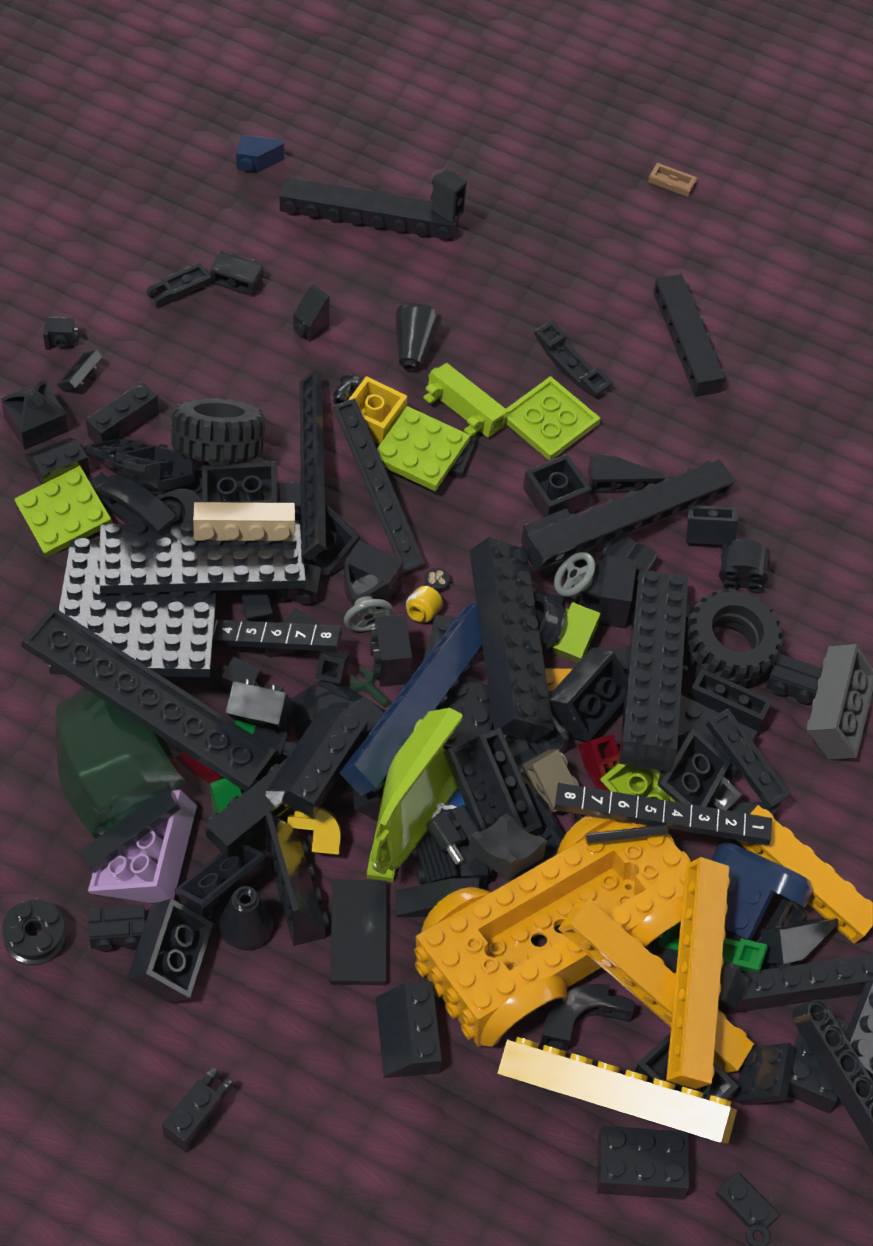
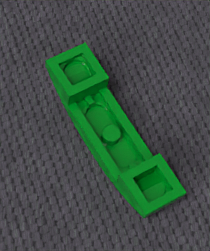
[657,923,768,972]

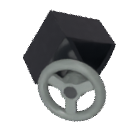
[344,540,404,632]
[554,552,637,629]

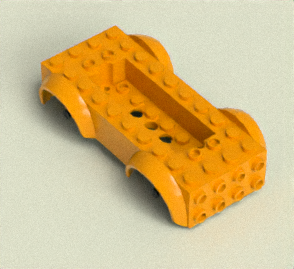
[414,815,690,1047]

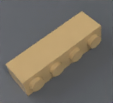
[193,502,295,541]

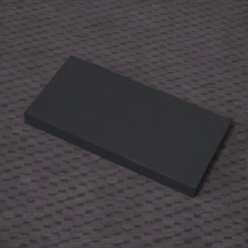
[330,880,386,985]

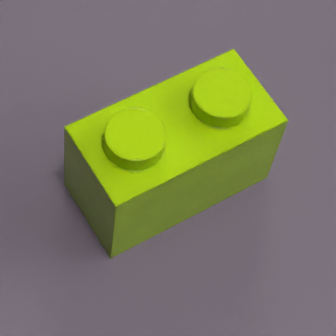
[553,602,600,664]

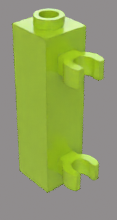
[423,363,508,438]

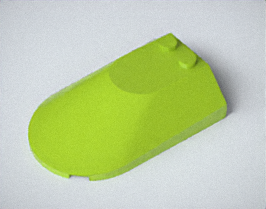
[371,708,463,874]

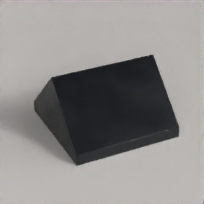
[312,505,361,575]

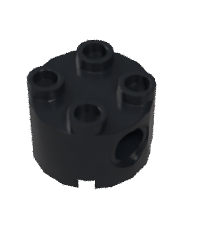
[719,539,771,592]

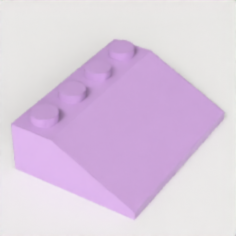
[88,790,197,903]

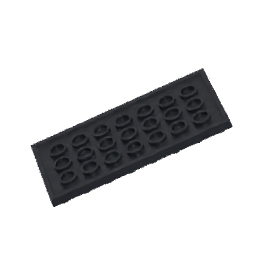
[100,520,306,594]

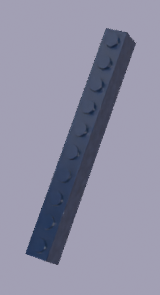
[339,601,483,796]

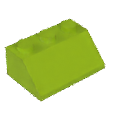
[600,762,676,802]

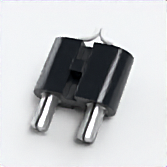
[426,803,481,864]

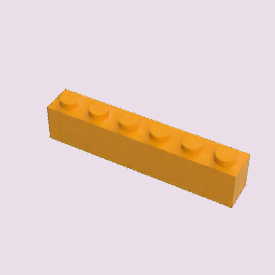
[736,805,873,944]

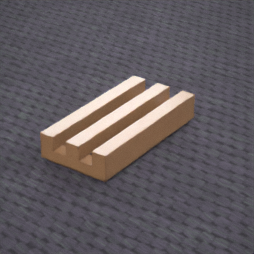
[648,163,697,197]

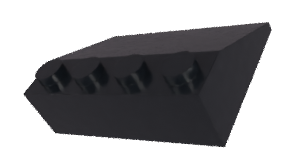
[265,812,329,946]

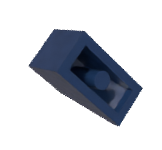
[236,134,284,172]

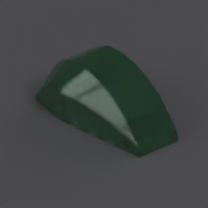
[56,687,186,839]

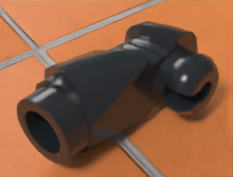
[333,374,363,405]

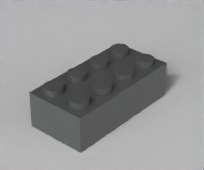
[807,644,873,760]

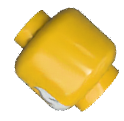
[406,586,443,623]

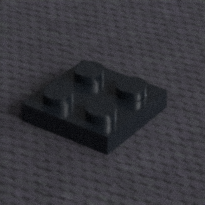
[735,1042,795,1105]

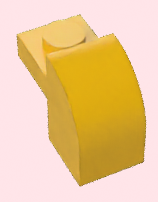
[287,807,342,854]

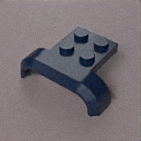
[711,842,813,941]

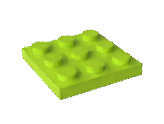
[505,376,600,461]
[377,406,470,491]
[14,466,113,558]

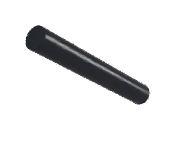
[585,824,668,845]

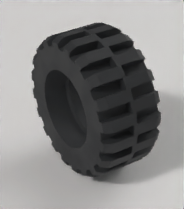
[171,398,266,463]
[683,589,783,687]

